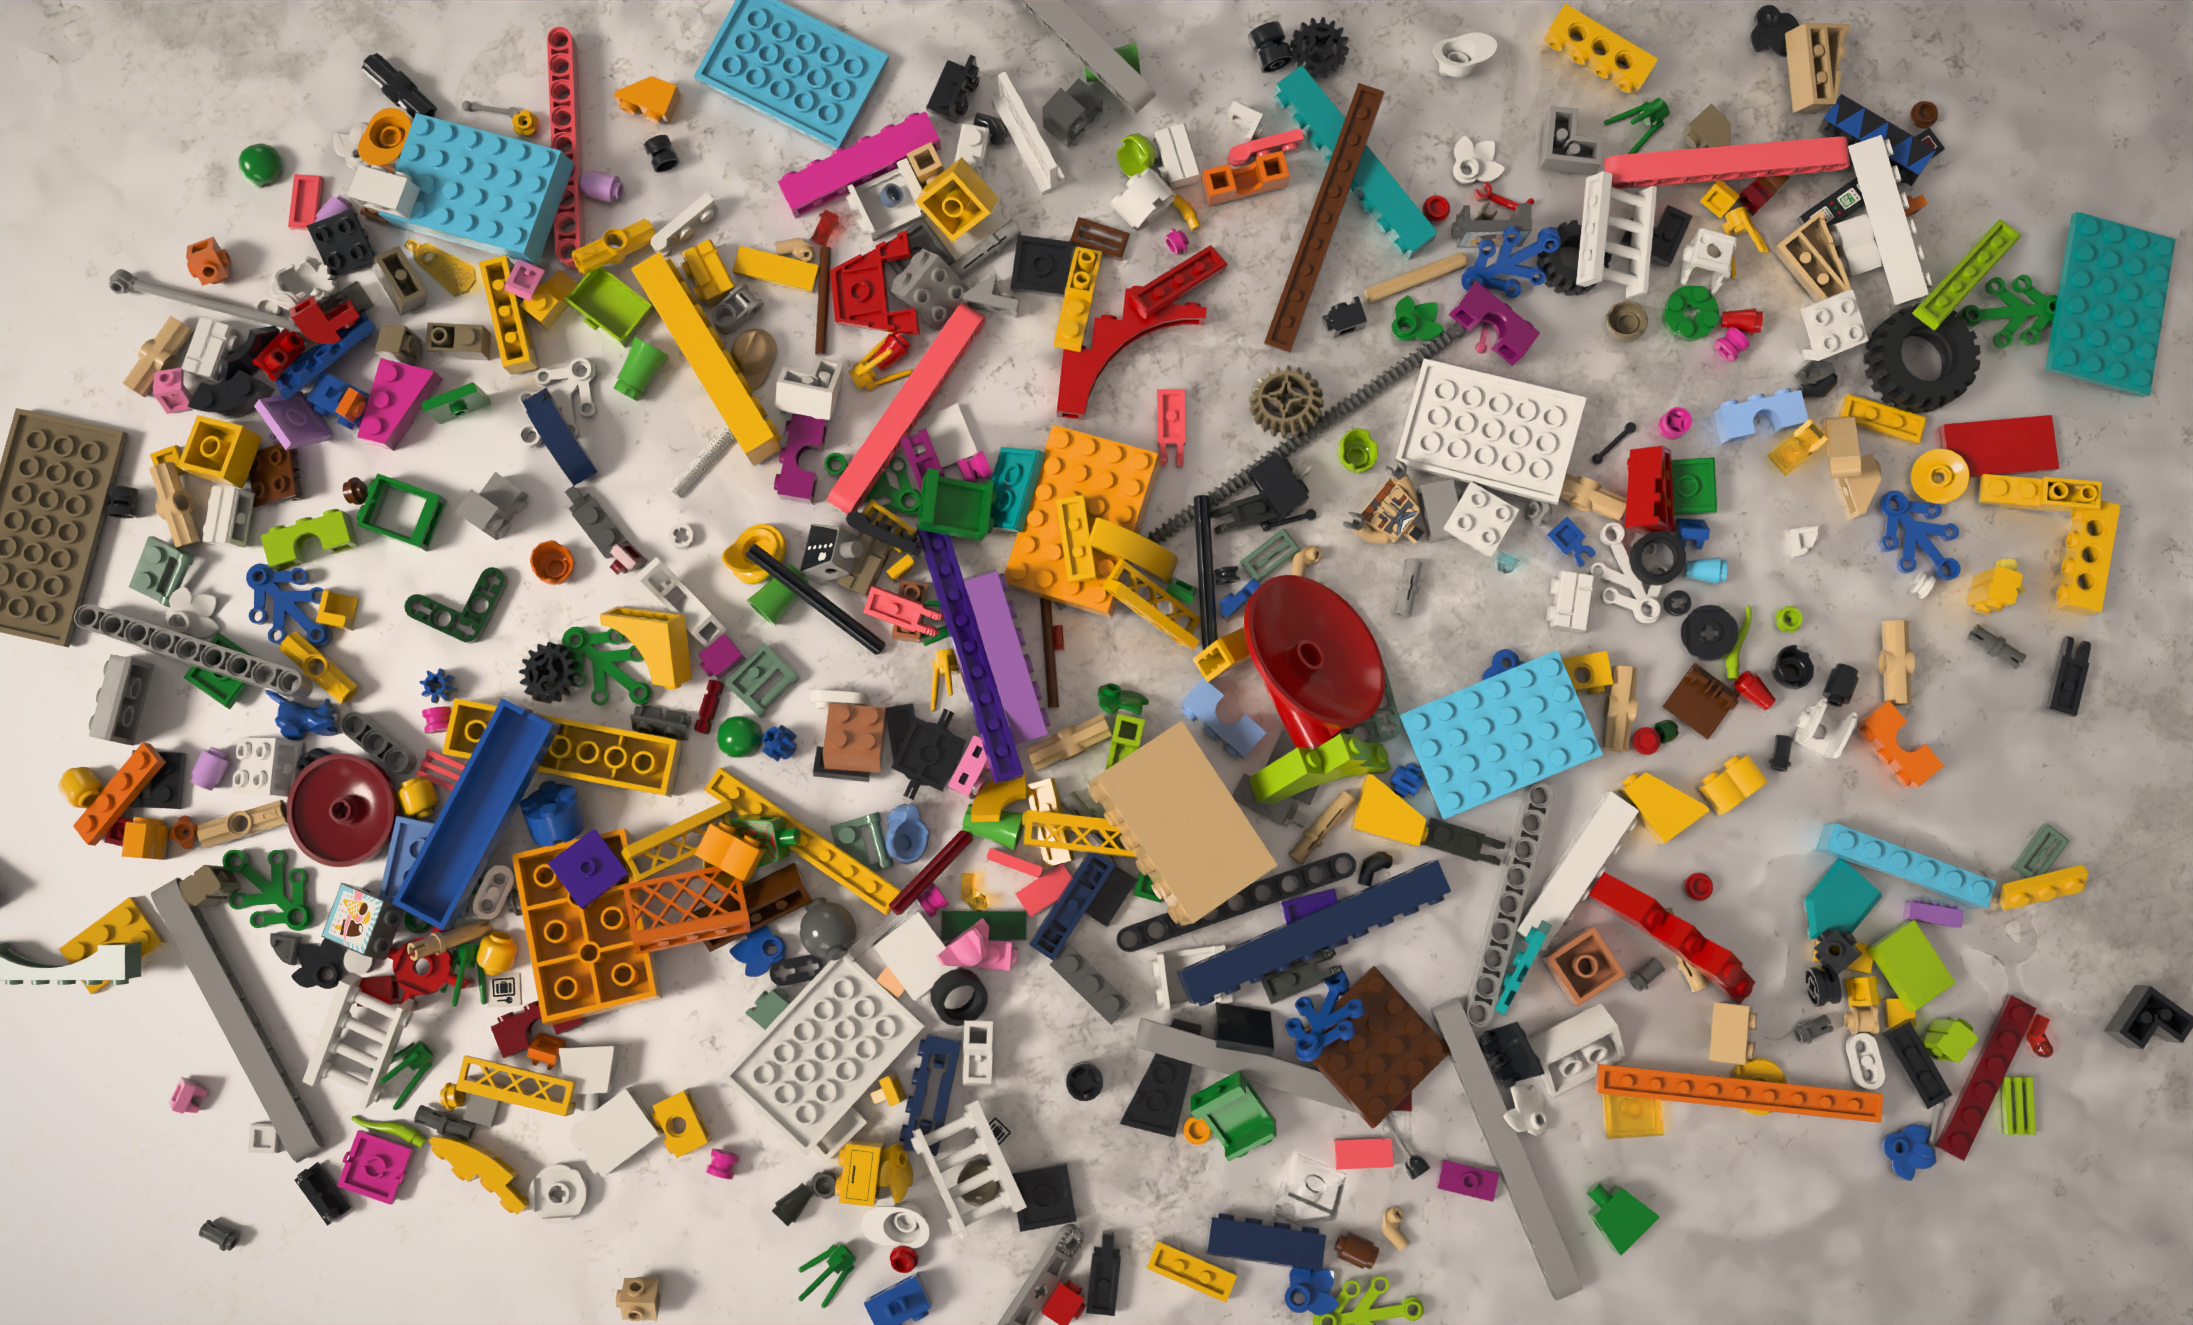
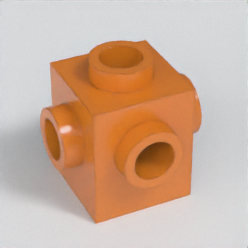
[186,236,232,286]

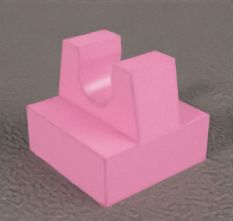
[169,1076,207,1114]

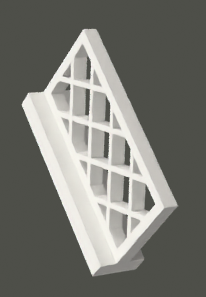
[991,72,1066,196]

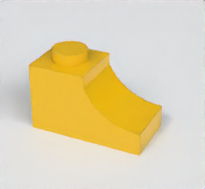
[519,269,578,331]

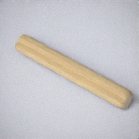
[1364,252,1468,303]

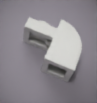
[963,1021,994,1086]

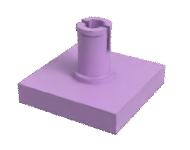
[254,391,333,450]

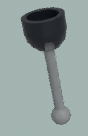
[1380,1115,1430,1180]

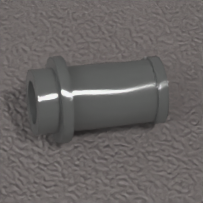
[1628,957,1665,992]
[1793,1015,1833,1044]
[198,1219,239,1251]

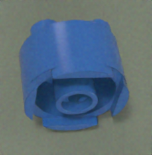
[519,781,586,846]

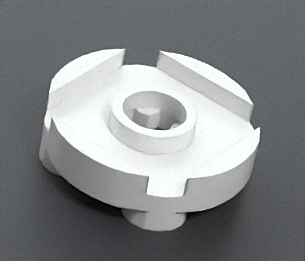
[528,1164,588,1224]

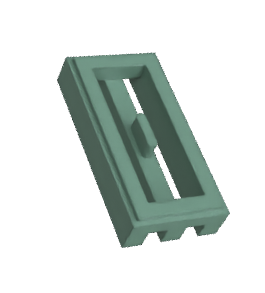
[1240,528,1301,582]
[2011,823,2070,878]

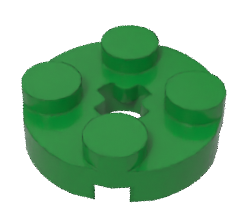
[1662,285,1719,342]

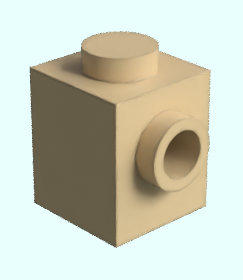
[907,142,945,188]

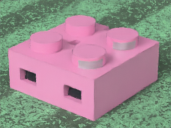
[948,735,991,799]

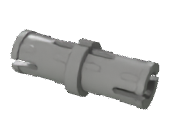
[1394,559,1423,617]

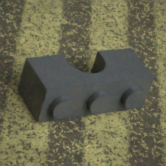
[1050,944,1131,1025]

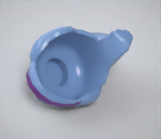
[885,803,931,864]

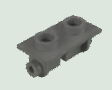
[630,704,692,741]

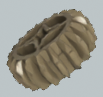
[1249,365,1324,440]

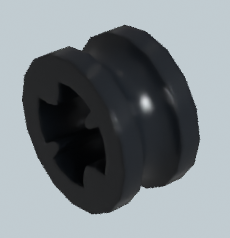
[1214,566,1240,585]
[1663,590,1692,617]

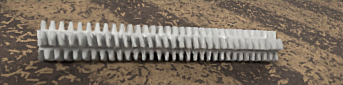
[668,425,735,498]

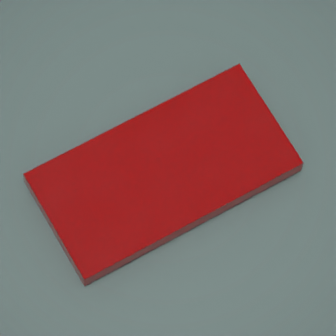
[1940,415,2059,478]

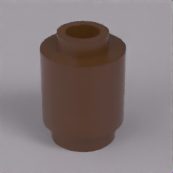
[1334,1231,1379,1269]

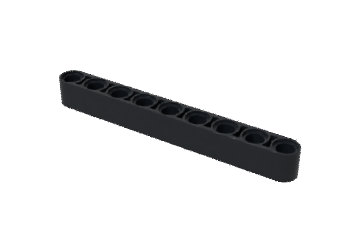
[1116,853,1356,952]

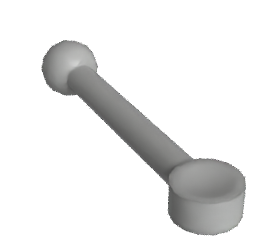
[462,101,519,119]
[1927,1100,1945,1153]

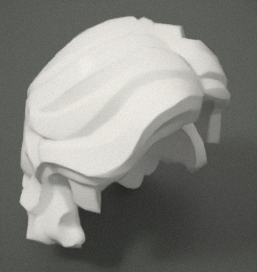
[269,256,338,310]

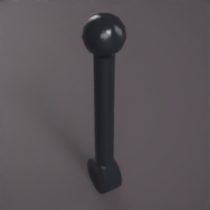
[1592,422,1636,464]
[1260,509,1316,532]

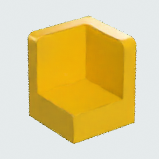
[316,589,359,631]

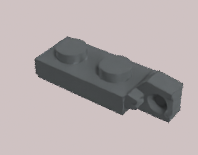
[565,485,628,559]

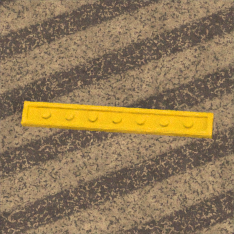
[704,767,901,916]

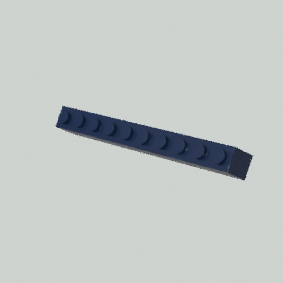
[1176,860,1451,1007]

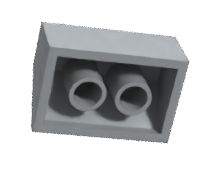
[88,654,155,746]

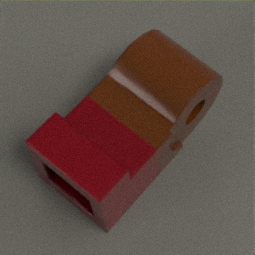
[1737,175,1790,216]

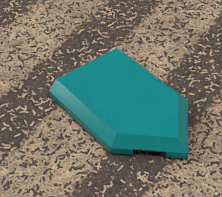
[1804,859,1882,939]

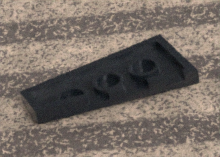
[1119,1018,1202,1138]

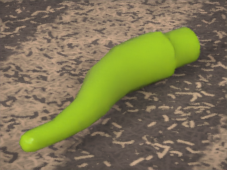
[1725,605,1752,680]
[351,1116,427,1149]

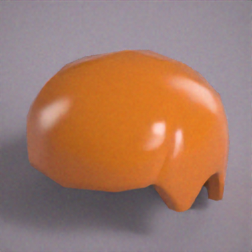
[530,540,575,586]

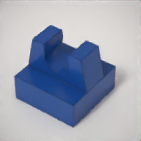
[1675,518,1710,550]

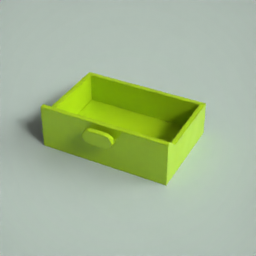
[564,267,655,348]
[1866,920,1956,1011]

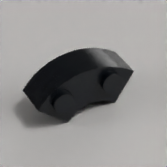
[188,370,275,419]

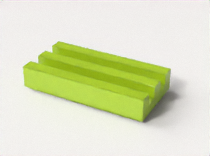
[2001,1076,2036,1135]

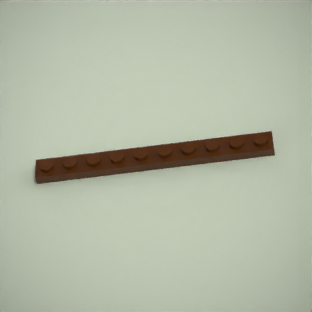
[1264,83,1385,353]

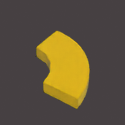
[971,771,1026,822]

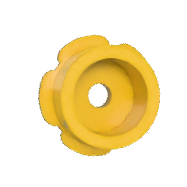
[512,110,539,137]
[440,1082,465,1111]

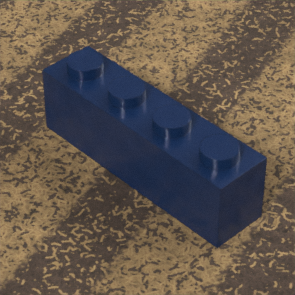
[1205,1213,1326,1272]

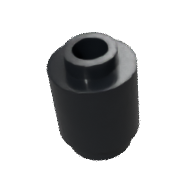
[1822,663,1859,707]

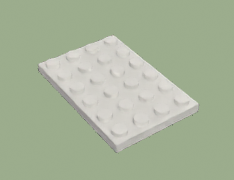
[1395,359,1586,505]
[722,954,925,1156]

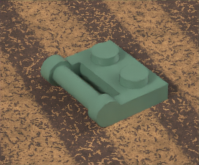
[128,536,195,608]
[724,643,800,718]
[830,812,894,872]

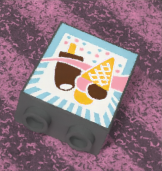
[1451,203,1532,248]
[321,882,404,960]

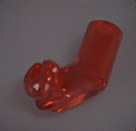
[2026,1014,2054,1058]

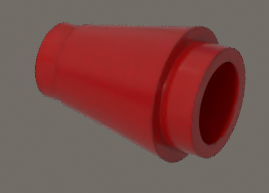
[1721,308,1763,336]
[871,333,912,371]
[1733,670,1776,711]

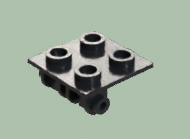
[306,208,376,276]
[1479,1022,1545,1089]

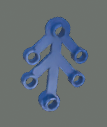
[1461,226,1561,298]
[1879,491,1961,581]
[246,563,333,648]
[1285,971,1365,1062]

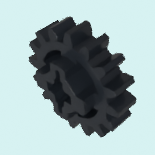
[1290,17,1349,78]
[519,642,580,704]

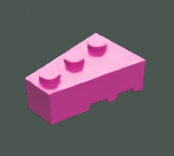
[357,358,443,451]

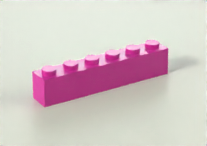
[777,111,941,218]

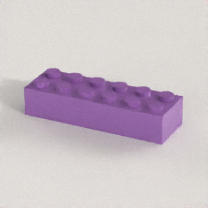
[964,569,1051,745]

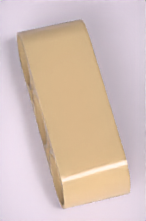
[1825,417,1861,479]

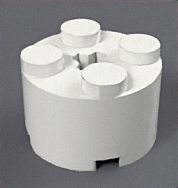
[1110,168,1176,233]

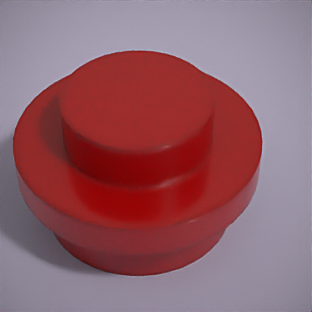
[1422,195,1450,223]
[1632,727,1661,755]
[1684,873,1713,901]
[890,1246,919,1273]

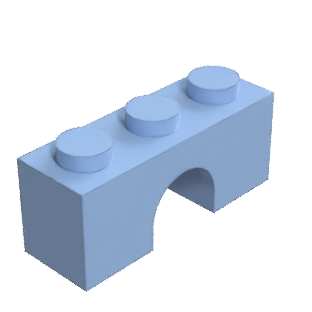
[1713,388,1809,445]
[1180,677,1267,760]

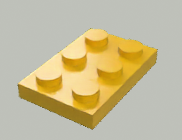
[59,897,166,995]

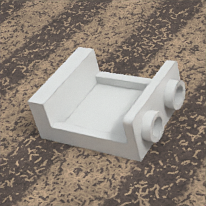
[846,158,928,241]
[873,910,958,1001]
[1152,945,1233,1011]
[569,1087,664,1177]

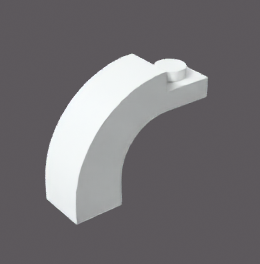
[636,557,727,648]

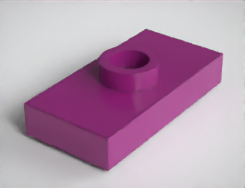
[1436,1159,1499,1202]

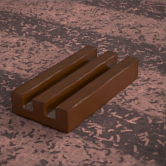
[1070,217,1130,261]

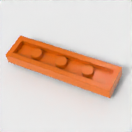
[73,742,165,846]

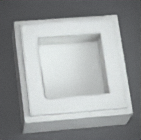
[248,1123,281,1154]

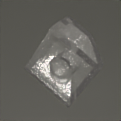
[1271,1152,1347,1225]

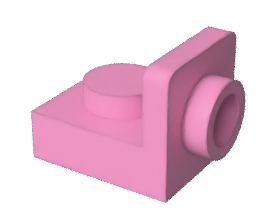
[504,259,545,301]
[153,368,192,414]
[977,940,1018,971]

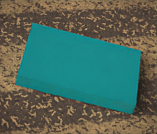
[990,447,1045,533]

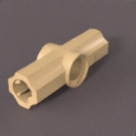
[123,316,194,398]
[149,461,201,548]
[1559,473,1627,522]
[1878,620,1915,706]
[1602,665,1638,752]
[1026,714,1112,772]
[197,800,288,848]

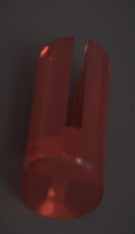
[1053,625,1065,651]

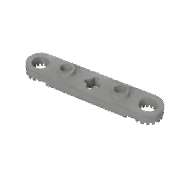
[997,1224,1085,1325]

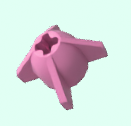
[936,918,990,967]

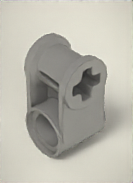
[711,283,764,335]

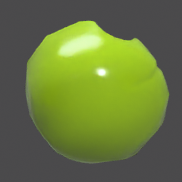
[1116,133,1155,178]
[1337,428,1378,474]

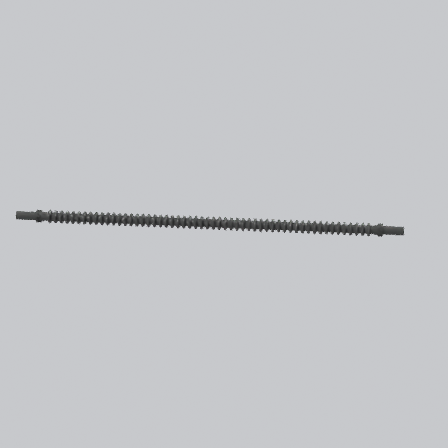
[1054,321,1467,610]

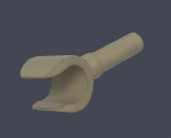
[1475,202,1498,220]

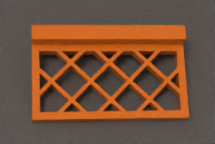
[623,866,751,955]

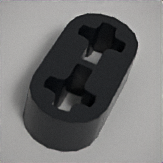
[770,955,824,986]

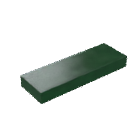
[941,911,1027,940]

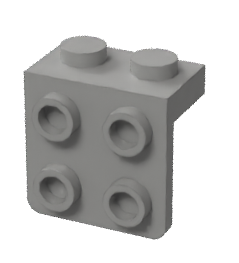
[888,249,970,330]

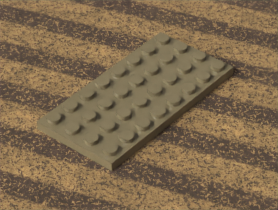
[0,408,128,648]

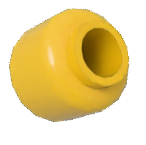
[58,767,104,809]
[397,776,439,820]
[476,931,518,976]

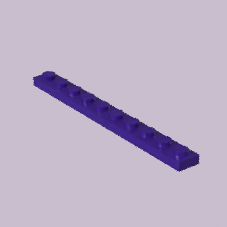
[916,523,1024,784]

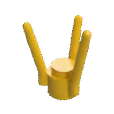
[1722,207,1769,278]
[848,332,913,391]
[931,649,964,711]

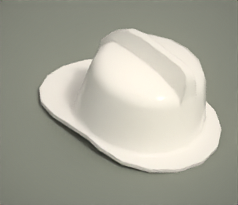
[1433,32,1498,78]
[861,1201,930,1248]

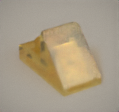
[1767,419,1828,476]

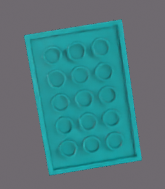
[2045,212,2176,397]

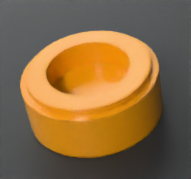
[1183,1116,1212,1145]

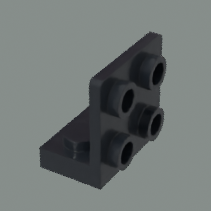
[926,54,980,124]

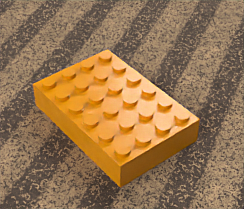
[1004,425,1162,618]
[512,828,663,1025]

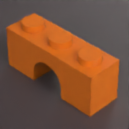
[1201,151,1290,207]
[1857,700,1944,788]

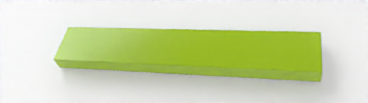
[1912,219,2022,331]

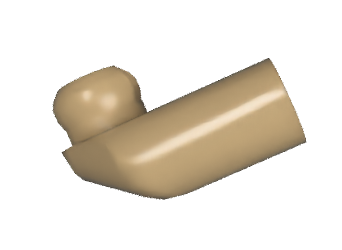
[775,238,815,262]
[1291,545,1322,577]
[1382,1207,1410,1251]

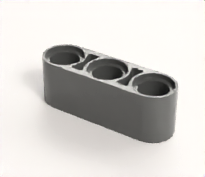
[340,712,417,774]

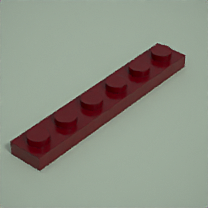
[1935,995,2037,1161]

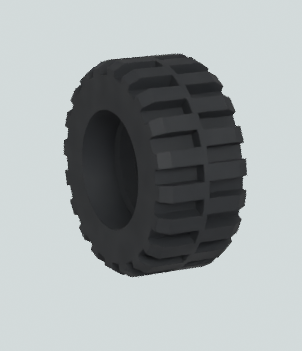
[1863,303,1981,414]

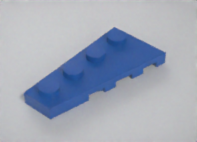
[276,311,376,401]

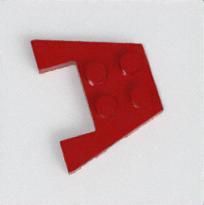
[830,231,920,335]

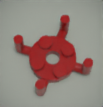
[387,926,475,1011]

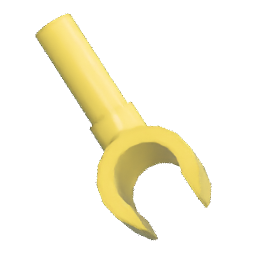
[1995,558,2026,594]

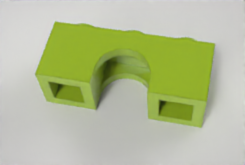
[260,509,359,571]
[1105,714,1145,771]

